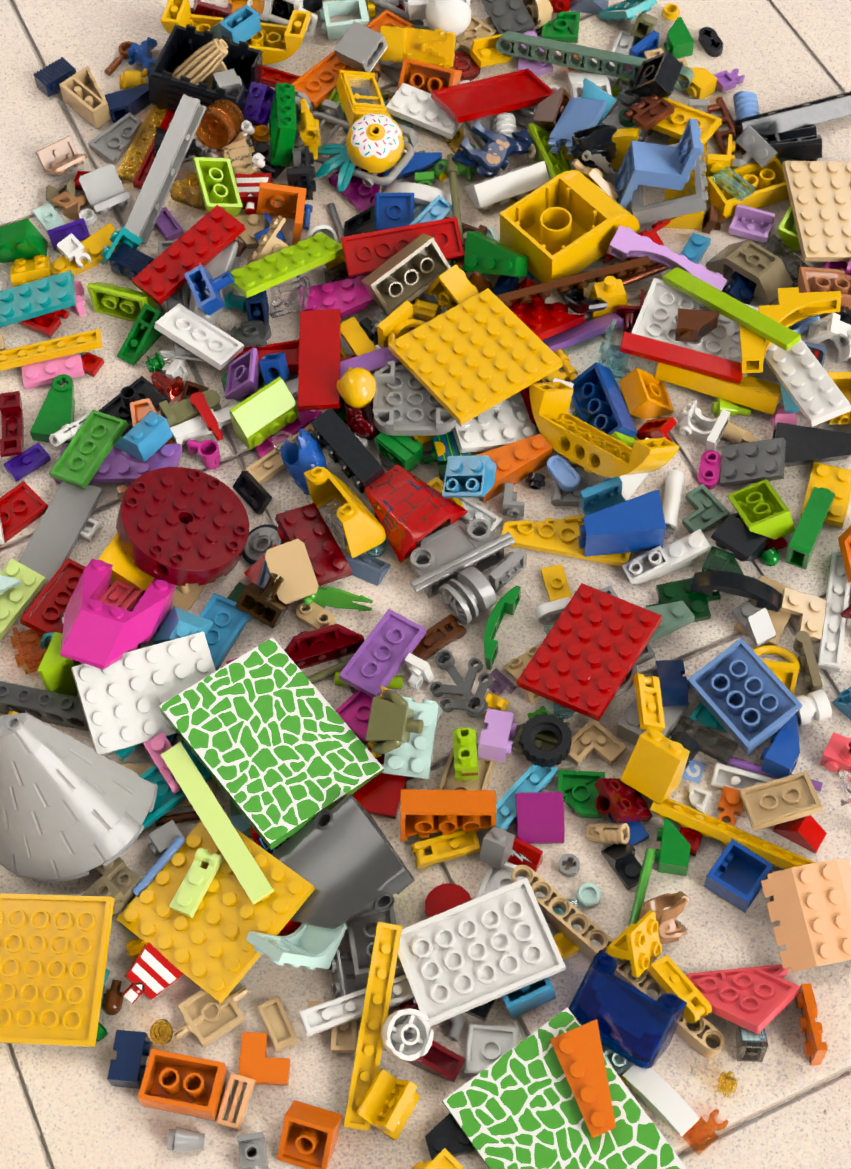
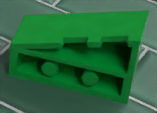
[0,218,48,263]
[463,231,528,277]

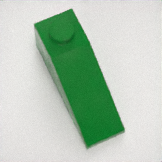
[117,303,165,366]

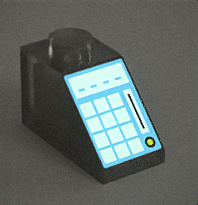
[736,1026,768,1062]

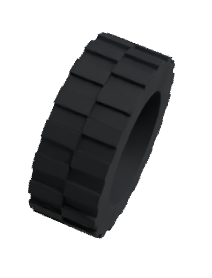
[520,714,572,768]

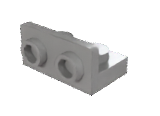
[484,548,527,593]

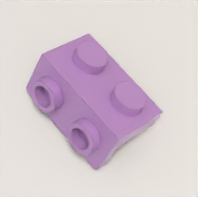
[728,204,775,244]

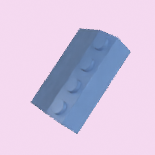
[688,637,803,756]

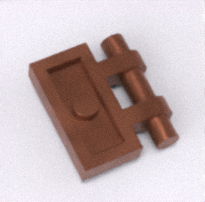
[624,94,674,132]

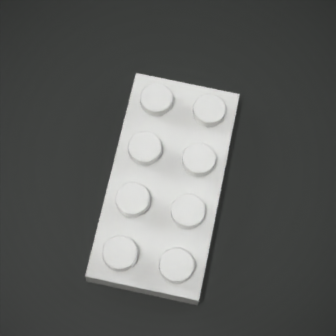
[386,83,463,139]
[154,303,244,370]

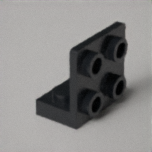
[286,146,316,200]

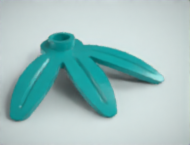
[315,144,355,192]

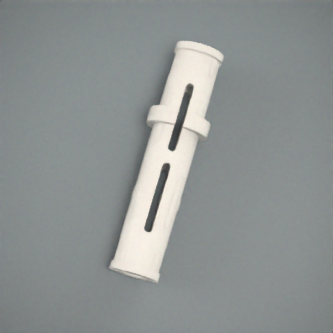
[49,409,98,447]

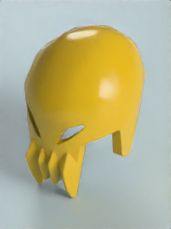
[337,367,376,408]

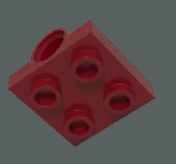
[594,778,653,822]

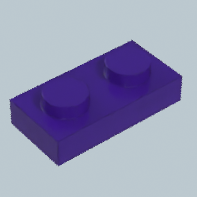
[47,218,90,250]
[3,443,51,482]

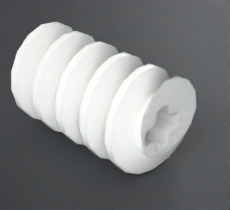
[492,113,517,140]

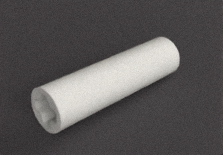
[662,470,684,532]

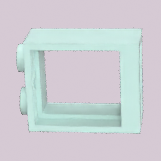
[320,0,370,41]

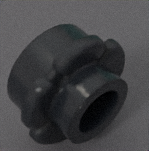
[525,472,545,490]

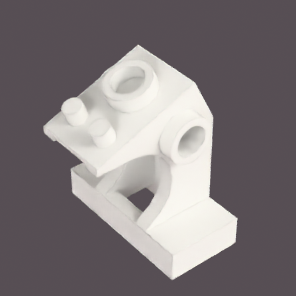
[807,313,851,364]
[674,400,731,452]

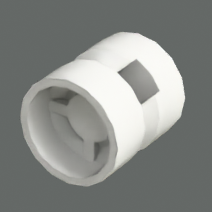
[796,689,832,727]

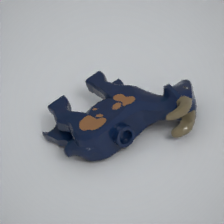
[452,120,537,177]

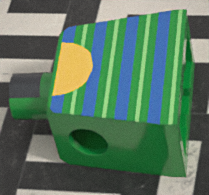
[423,431,471,471]

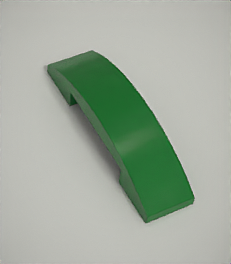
[484,585,521,670]

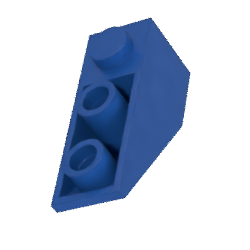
[760,713,800,778]

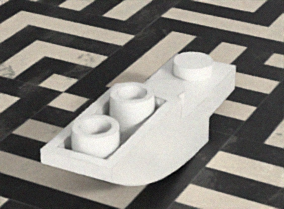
[622,529,711,584]

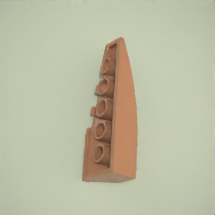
[797,267,851,314]

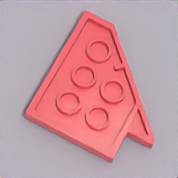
[686,964,799,1035]

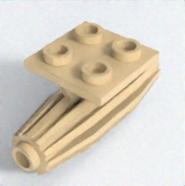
[173,38,228,89]

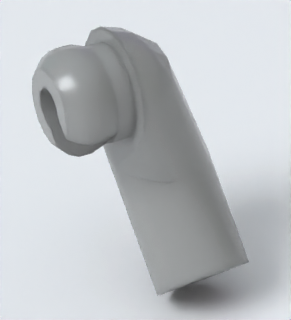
[446,1013,465,1041]

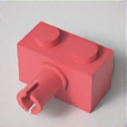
[820,732,851,780]

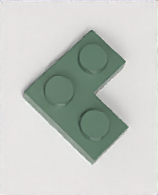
[682,483,730,533]

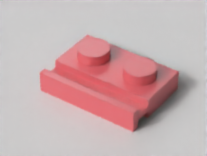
[100,580,144,611]

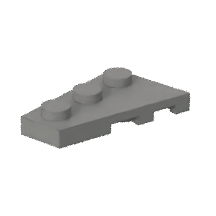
[88,112,143,166]

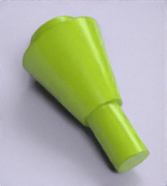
[711,398,751,418]

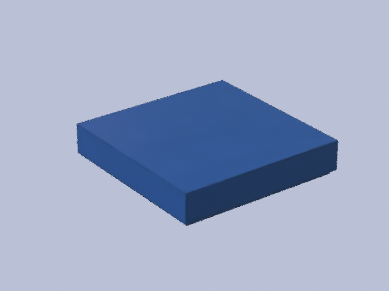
[375,193,415,231]

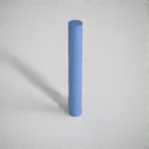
[132,835,186,897]

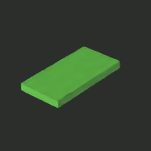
[49,410,128,489]

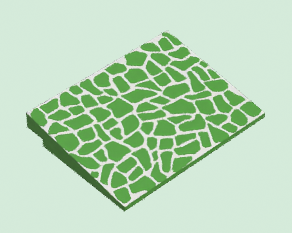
[159,637,384,850]
[442,1007,687,1169]

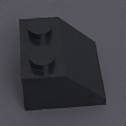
[630,51,683,100]

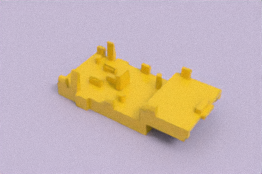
[379,25,456,67]

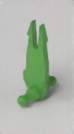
[303,586,373,612]

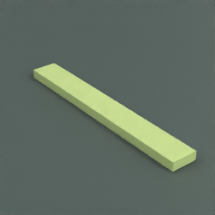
[161,742,274,904]

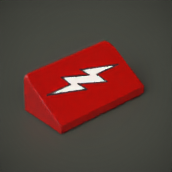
[508,837,543,872]

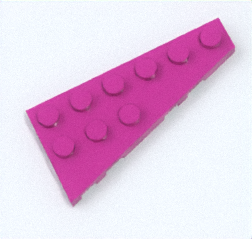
[299,275,374,319]

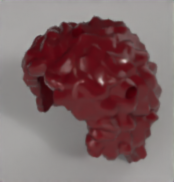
[343,399,381,440]

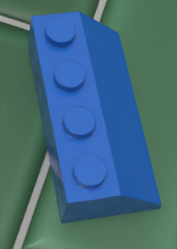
[571,362,638,437]

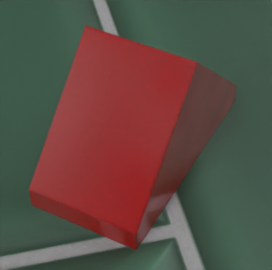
[773,815,827,854]

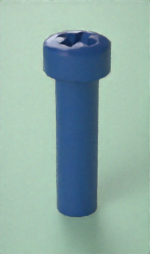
[303,204,313,230]

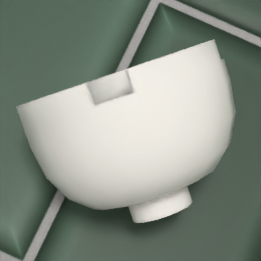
[381,1008,434,1061]

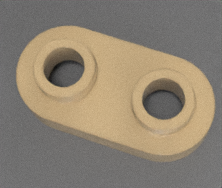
[295,601,336,630]

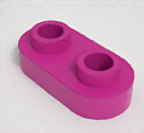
[697,450,722,490]

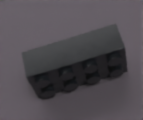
[311,407,385,494]

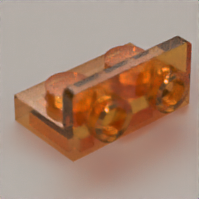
[10,627,47,674]

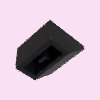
[710,513,772,562]

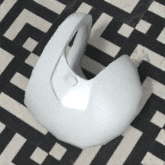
[426,0,471,36]

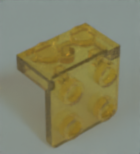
[170,172,206,212]

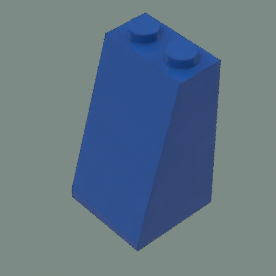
[578,490,666,557]

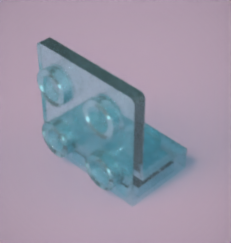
[599,319,629,379]

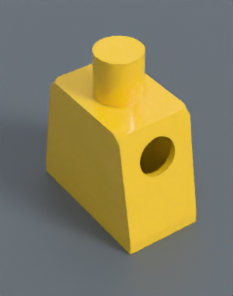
[589,276,628,320]

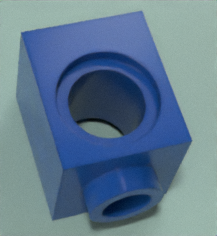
[259,352,290,385]

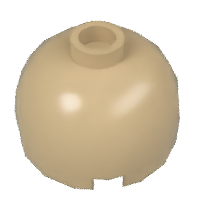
[523,0,553,31]

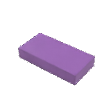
[155,207,184,241]

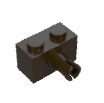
[235,573,289,628]

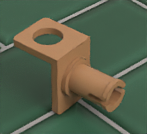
[52,192,88,221]

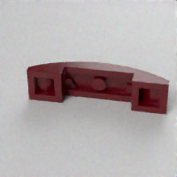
[0,391,24,457]

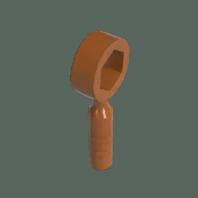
[105,41,133,76]

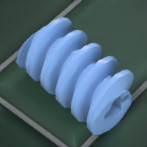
[733,91,760,120]

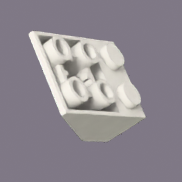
[567,70,612,112]

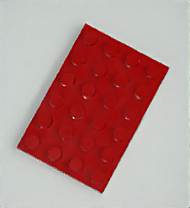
[517,583,662,722]

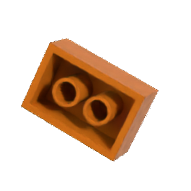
[138,1049,228,1121]

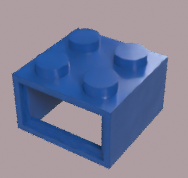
[704,839,774,913]

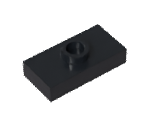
[232,471,273,514]

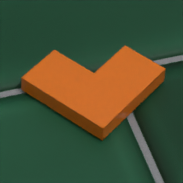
[238,1032,291,1086]

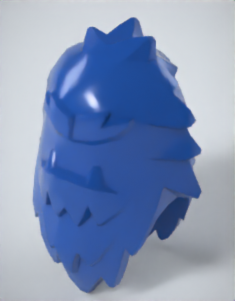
[280,429,328,495]

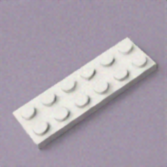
[764,330,851,427]

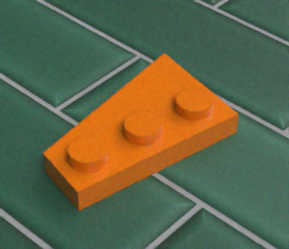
[795,983,828,1065]

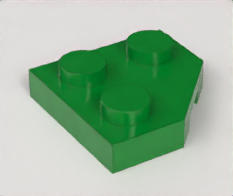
[542,11,580,43]
[558,770,605,819]

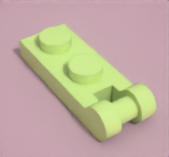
[169,847,223,918]

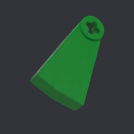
[30,374,75,443]

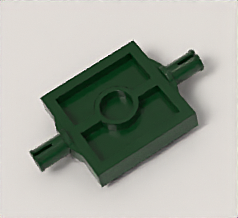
[646,578,721,623]

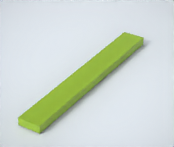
[663,267,801,351]

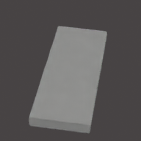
[19,482,103,595]

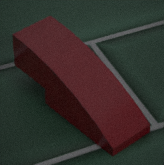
[385,1041,466,1082]

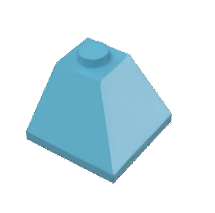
[153,606,213,644]

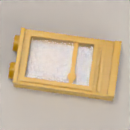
[335,70,391,127]

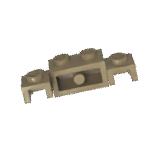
[81,857,141,917]

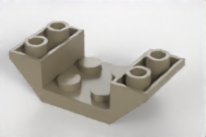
[705,239,793,305]

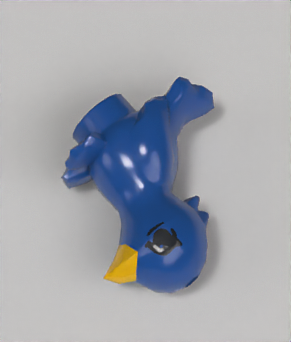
[128,37,158,77]

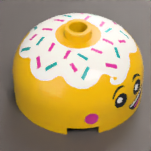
[346,113,404,173]

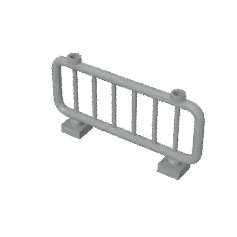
[292,99,418,188]

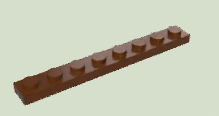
[496,256,650,308]

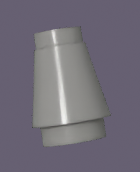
[167,1127,205,1153]

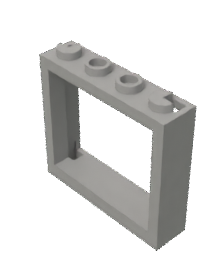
[632,143,709,225]

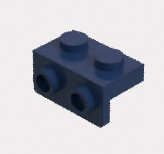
[722,271,757,305]

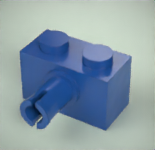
[184,265,235,316]

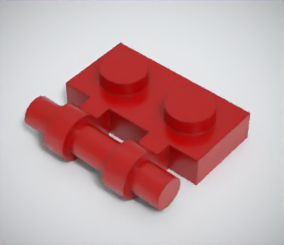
[18,309,69,338]

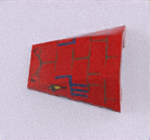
[364,464,468,563]

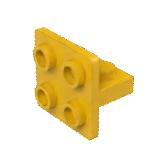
[607,910,662,978]
[357,1069,420,1140]

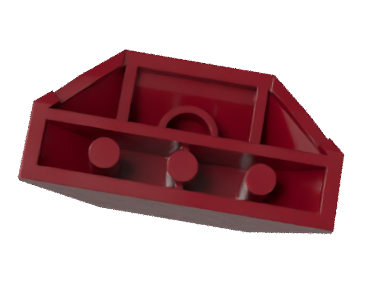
[284,624,364,670]

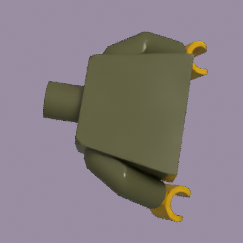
[366,686,424,758]

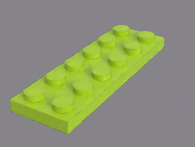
[229,232,343,298]

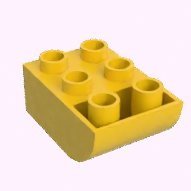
[500,170,640,283]

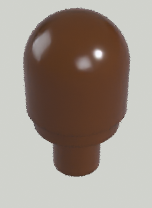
[102,980,124,1015]

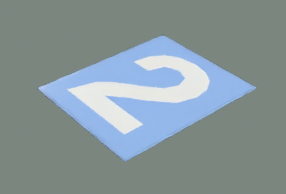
[682,760,706,783]

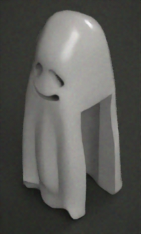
[188,241,241,326]

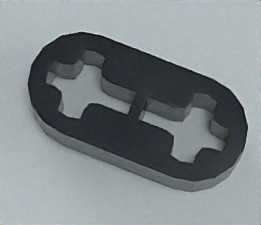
[698,27,723,57]

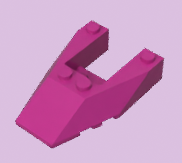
[60,559,175,670]

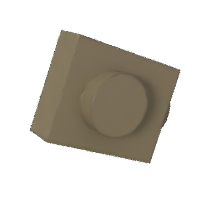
[46,179,76,209]

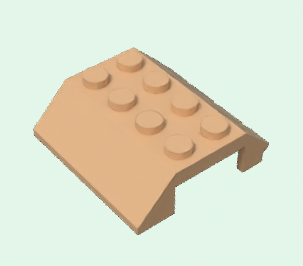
[761,859,851,973]

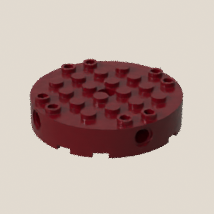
[116,467,249,586]

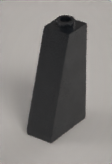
[772,422,851,467]

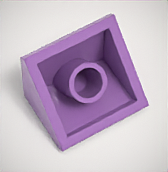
[224,347,260,400]

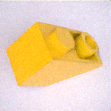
[680,67,717,99]

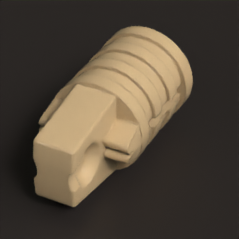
[721,421,760,444]
[585,822,630,844]

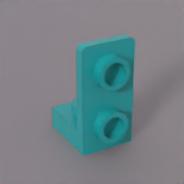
[100,227,143,265]

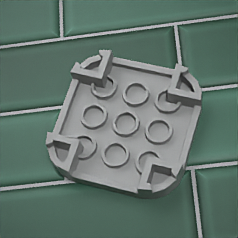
[373,361,457,436]

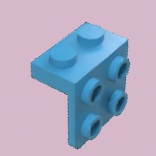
[579,477,626,516]

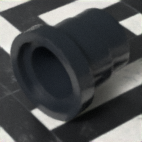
[120,386,141,412]

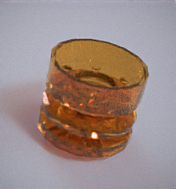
[196,99,244,150]

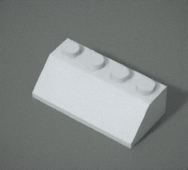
[464,161,550,210]

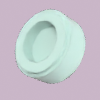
[577,882,601,908]

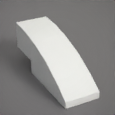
[622,1058,699,1137]

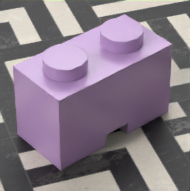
[478,708,517,763]

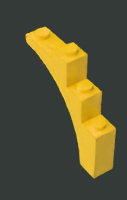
[739,287,842,373]

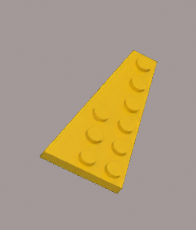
[501,515,631,567]

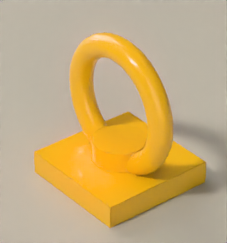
[377,300,426,348]
[753,645,800,695]

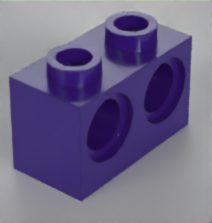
[241,82,275,126]

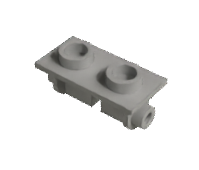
[328,950,358,999]

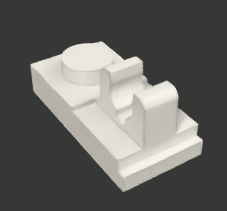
[405,653,434,690]

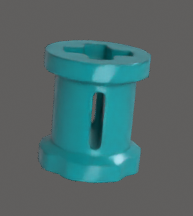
[225,291,246,313]

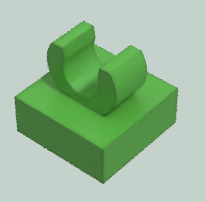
[415,171,434,187]

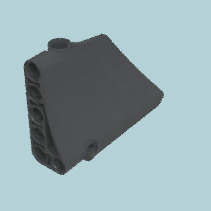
[271,794,415,929]

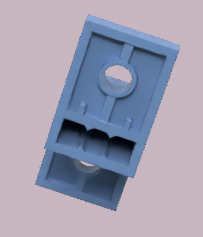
[614,118,703,209]

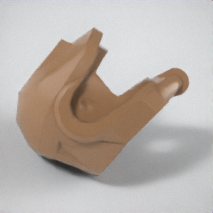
[638,891,690,944]

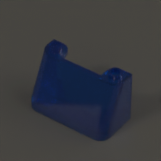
[568,950,687,1069]

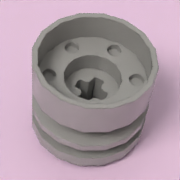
[439,566,497,625]

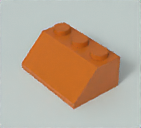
[397,58,462,94]

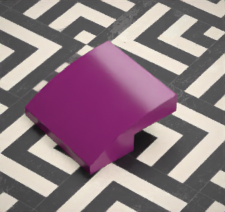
[515,792,565,844]

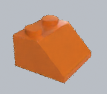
[277,1100,342,1169]

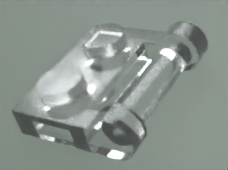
[268,276,310,318]

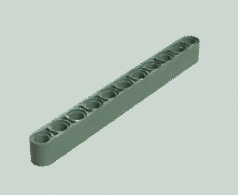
[496,31,694,90]

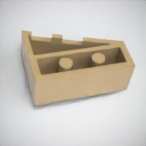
[59,66,111,128]

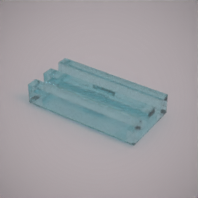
[713,166,755,201]

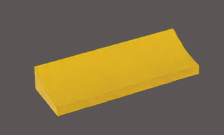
[655,362,782,415]

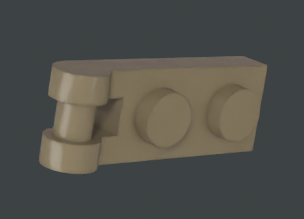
[793,631,823,693]

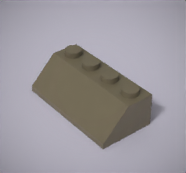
[361,233,451,316]

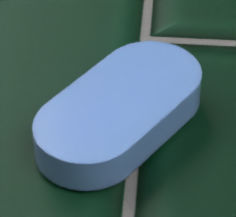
[547,455,580,492]

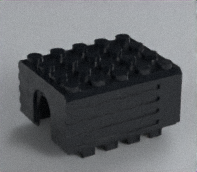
[148,24,263,130]

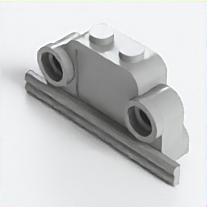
[410,519,515,598]

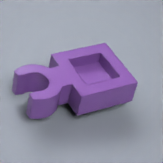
[714,69,745,92]

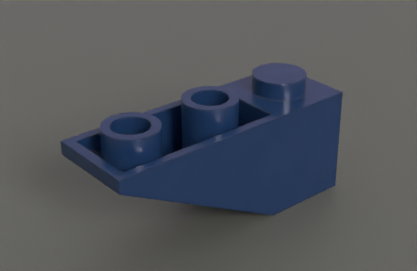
[105,83,150,123]

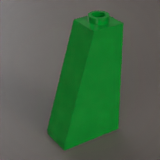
[785,487,835,570]

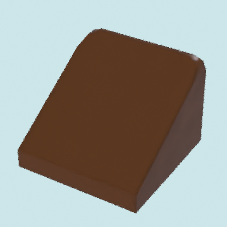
[181,380,209,400]

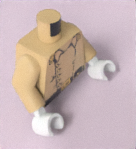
[222,120,265,177]

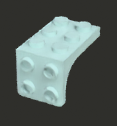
[382,697,442,780]
[246,923,347,970]

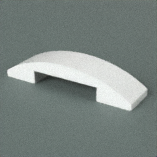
[384,182,460,216]

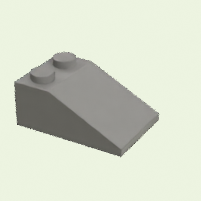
[617,686,690,746]
[347,906,405,990]

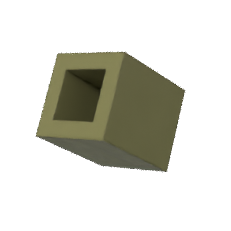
[631,13,658,39]

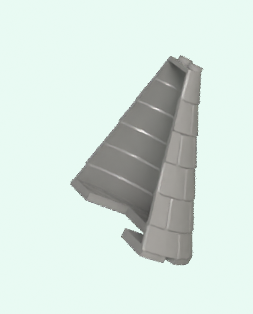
[0,713,158,883]

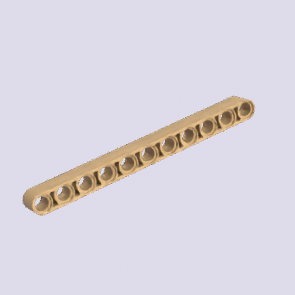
[510,865,725,1059]

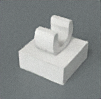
[161,359,189,388]

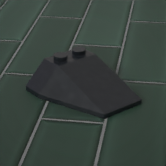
[741,124,822,161]

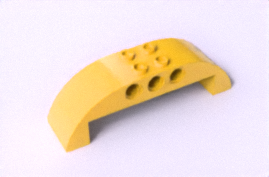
[161,0,311,65]
[529,382,679,477]

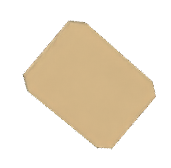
[265,539,319,605]

